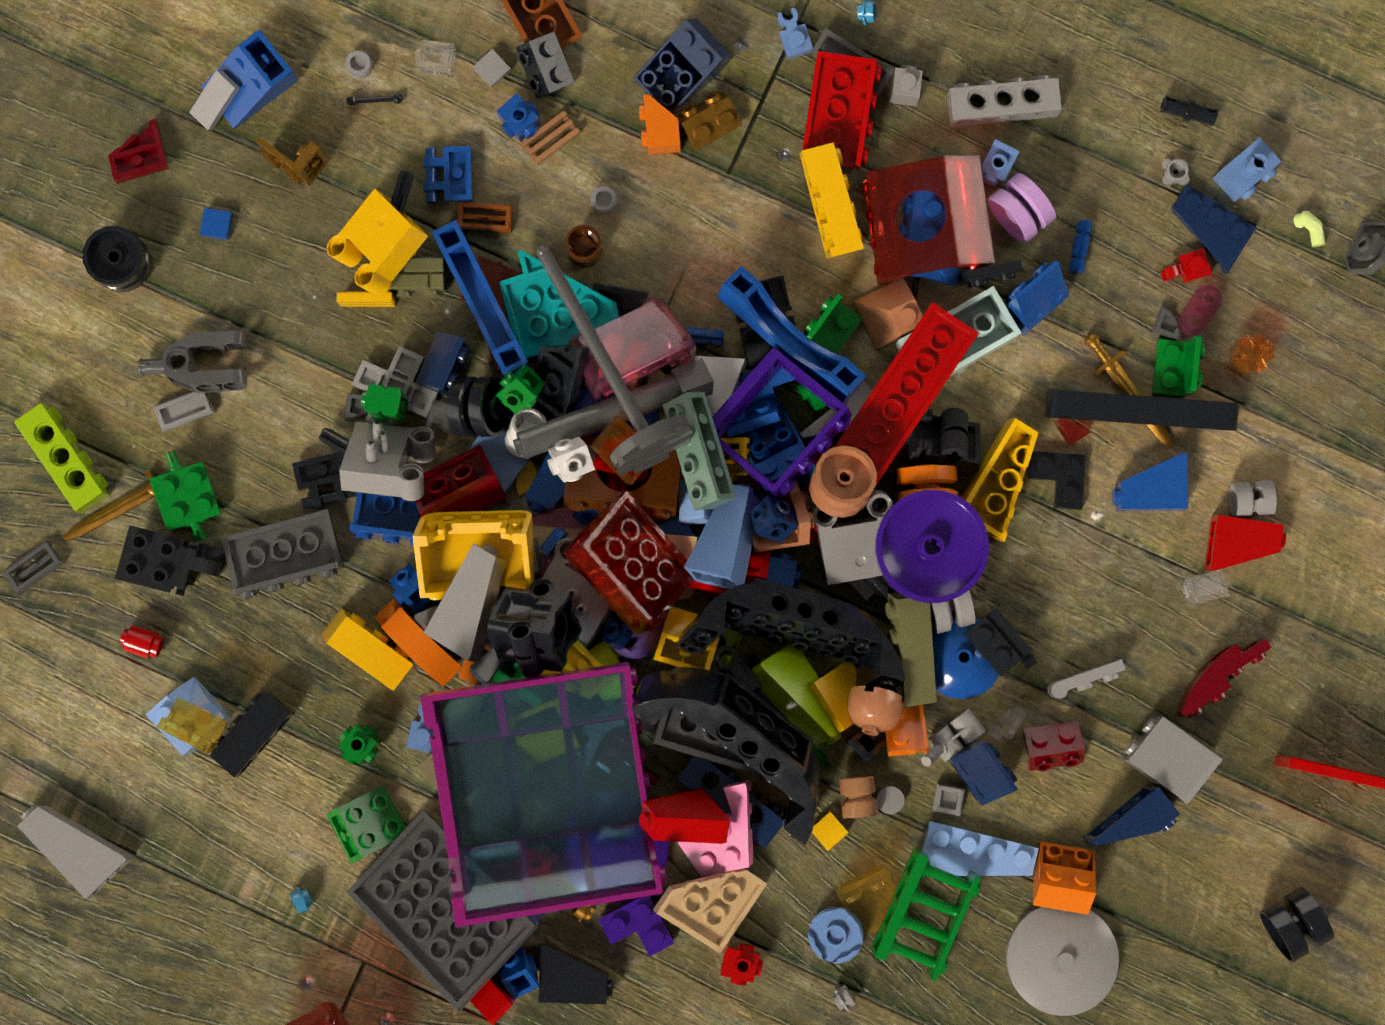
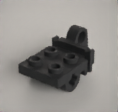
[735,275,796,370]
[900,408,980,471]
[115,525,225,596]

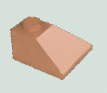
[854,278,923,351]

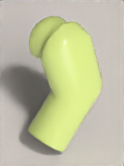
[1293,211,1326,247]

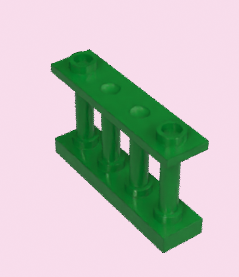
[870,848,981,982]

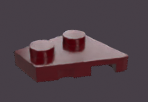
[108,119,169,184]

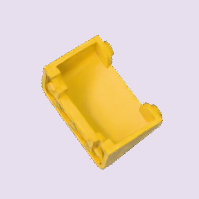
[412,510,534,600]

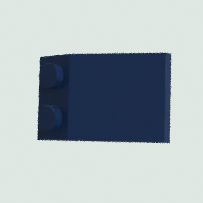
[1083,785,1180,846]

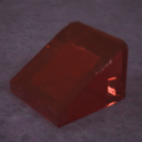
[1055,418,1091,446]

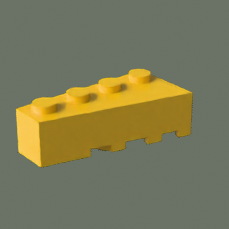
[799,142,864,259]
[961,418,1039,542]

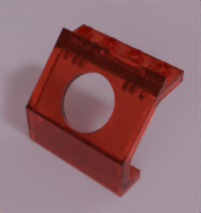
[863,155,995,285]

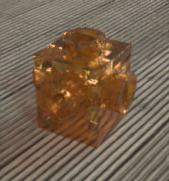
[1229,334,1275,376]

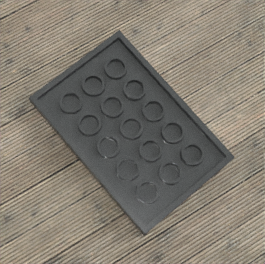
[347,810,539,1011]

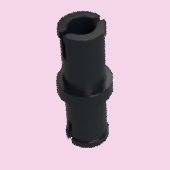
[1160,95,1218,126]

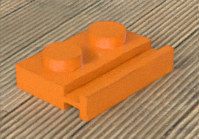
[885,705,929,757]

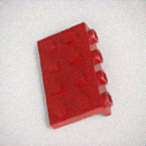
[802,51,882,170]

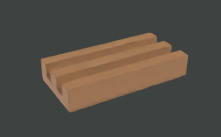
[520,110,580,166]

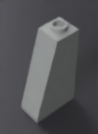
[423,543,507,662]
[17,805,134,899]

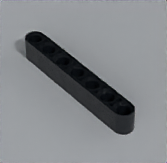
[1045,389,1239,431]

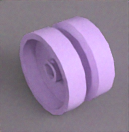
[987,173,1056,244]

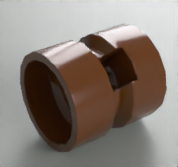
[565,225,603,267]

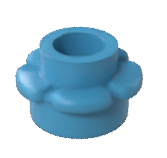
[857,0,877,25]
[289,887,313,914]

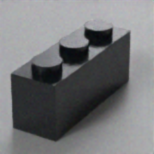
[209,692,295,778]

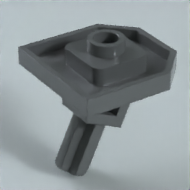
[1344,222,1385,275]

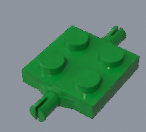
[149,449,221,542]

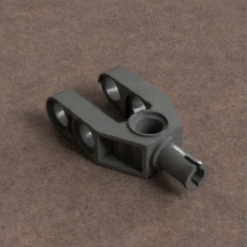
[138,330,247,393]

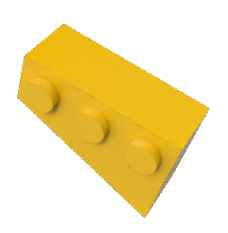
[322,608,414,691]

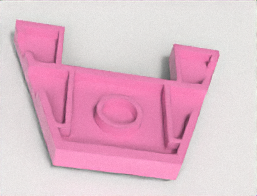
[677,780,753,877]

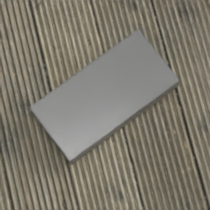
[189,70,240,130]
[153,391,215,433]

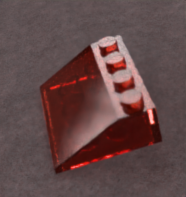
[563,490,693,635]

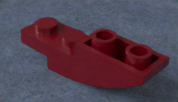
[1176,638,1272,719]

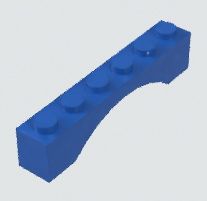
[432,220,531,375]
[717,265,866,404]

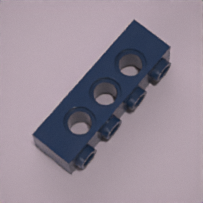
[677,756,785,848]

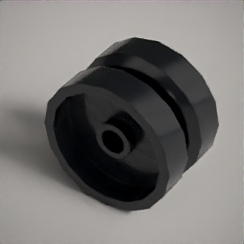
[83,226,152,292]
[446,377,510,437]

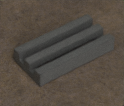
[2,540,65,595]

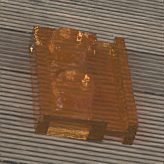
[590,416,643,485]

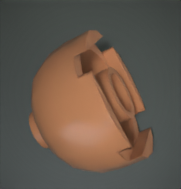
[848,686,905,736]

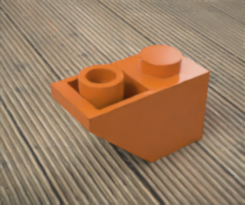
[639,94,681,155]

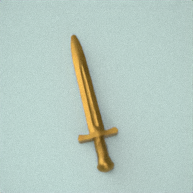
[1084,333,1173,449]
[63,470,155,541]

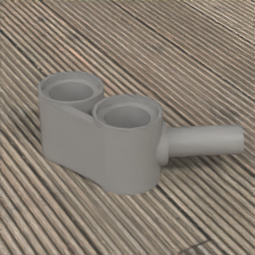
[921,708,986,767]

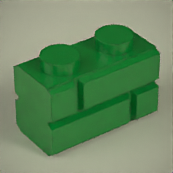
[361,384,409,423]

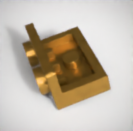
[676,91,742,151]

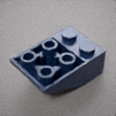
[634,18,734,114]
[949,740,1018,805]

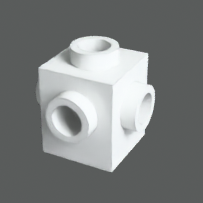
[547,436,595,482]

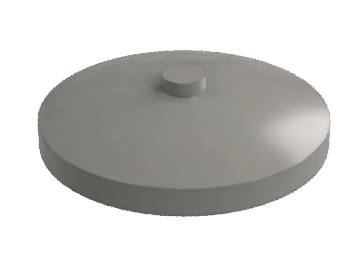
[1006,906,1119,1016]

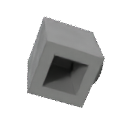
[890,65,923,106]

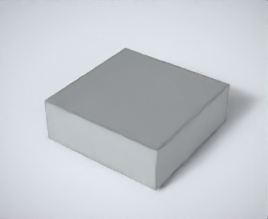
[473,49,511,89]
[932,783,965,816]

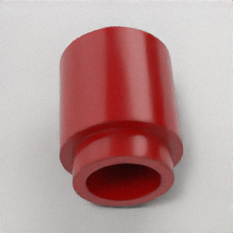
[120,625,164,659]

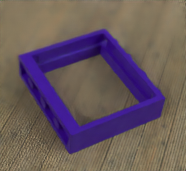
[712,347,852,500]

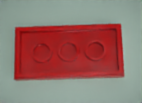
[1274,755,1385,790]

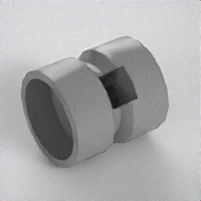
[1228,479,1277,518]

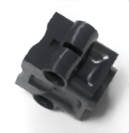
[487,578,582,677]

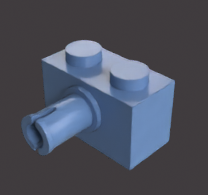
[1213,137,1282,202]

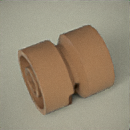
[839,775,879,818]

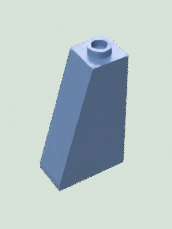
[684,483,760,589]

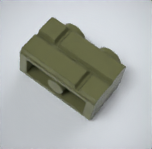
[389,256,446,298]

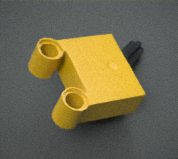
[327,170,428,296]

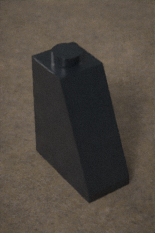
[538,942,613,1004]

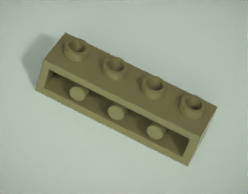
[885,592,937,707]

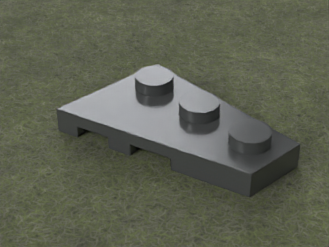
[811,28,895,112]

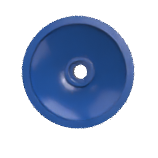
[932,617,999,699]

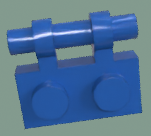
[423,146,473,204]

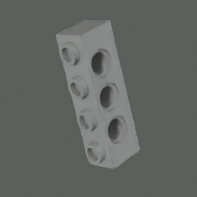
[947,75,1062,127]

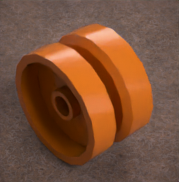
[896,464,958,501]

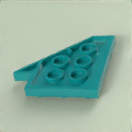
[499,250,623,360]

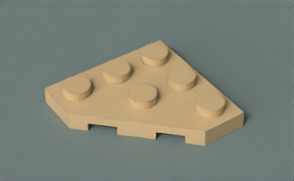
[653,868,767,953]

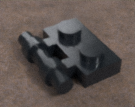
[292,452,357,509]

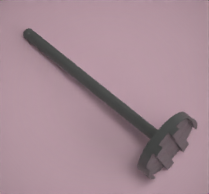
[536,245,693,475]

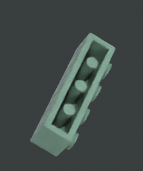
[663,392,736,511]

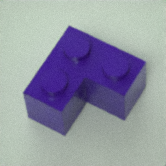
[598,895,675,957]

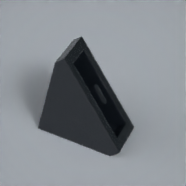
[846,727,886,762]

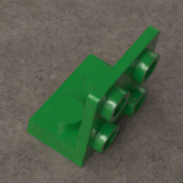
[804,292,862,354]
[1151,335,1205,398]
[326,785,406,864]

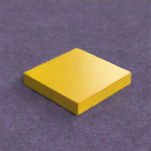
[809,662,857,733]

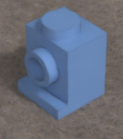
[977,139,1020,186]

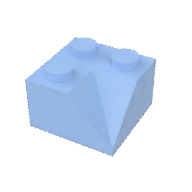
[146,677,232,756]

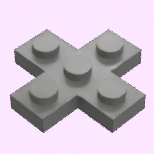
[352,346,439,426]

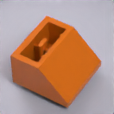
[1033,841,1096,915]

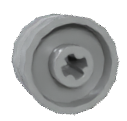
[930,590,975,634]

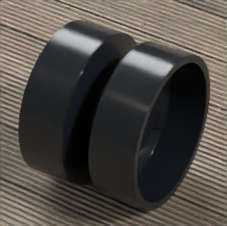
[1259,887,1335,963]

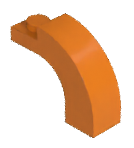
[374,598,462,686]

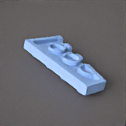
[922,821,1039,876]

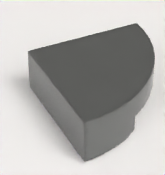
[1151,306,1180,341]
[344,392,367,421]

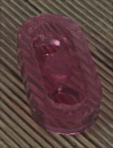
[1178,285,1222,336]

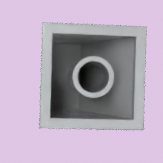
[1123,716,1223,804]

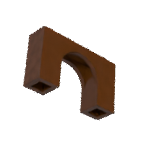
[564,436,681,520]

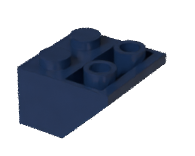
[416,331,472,397]

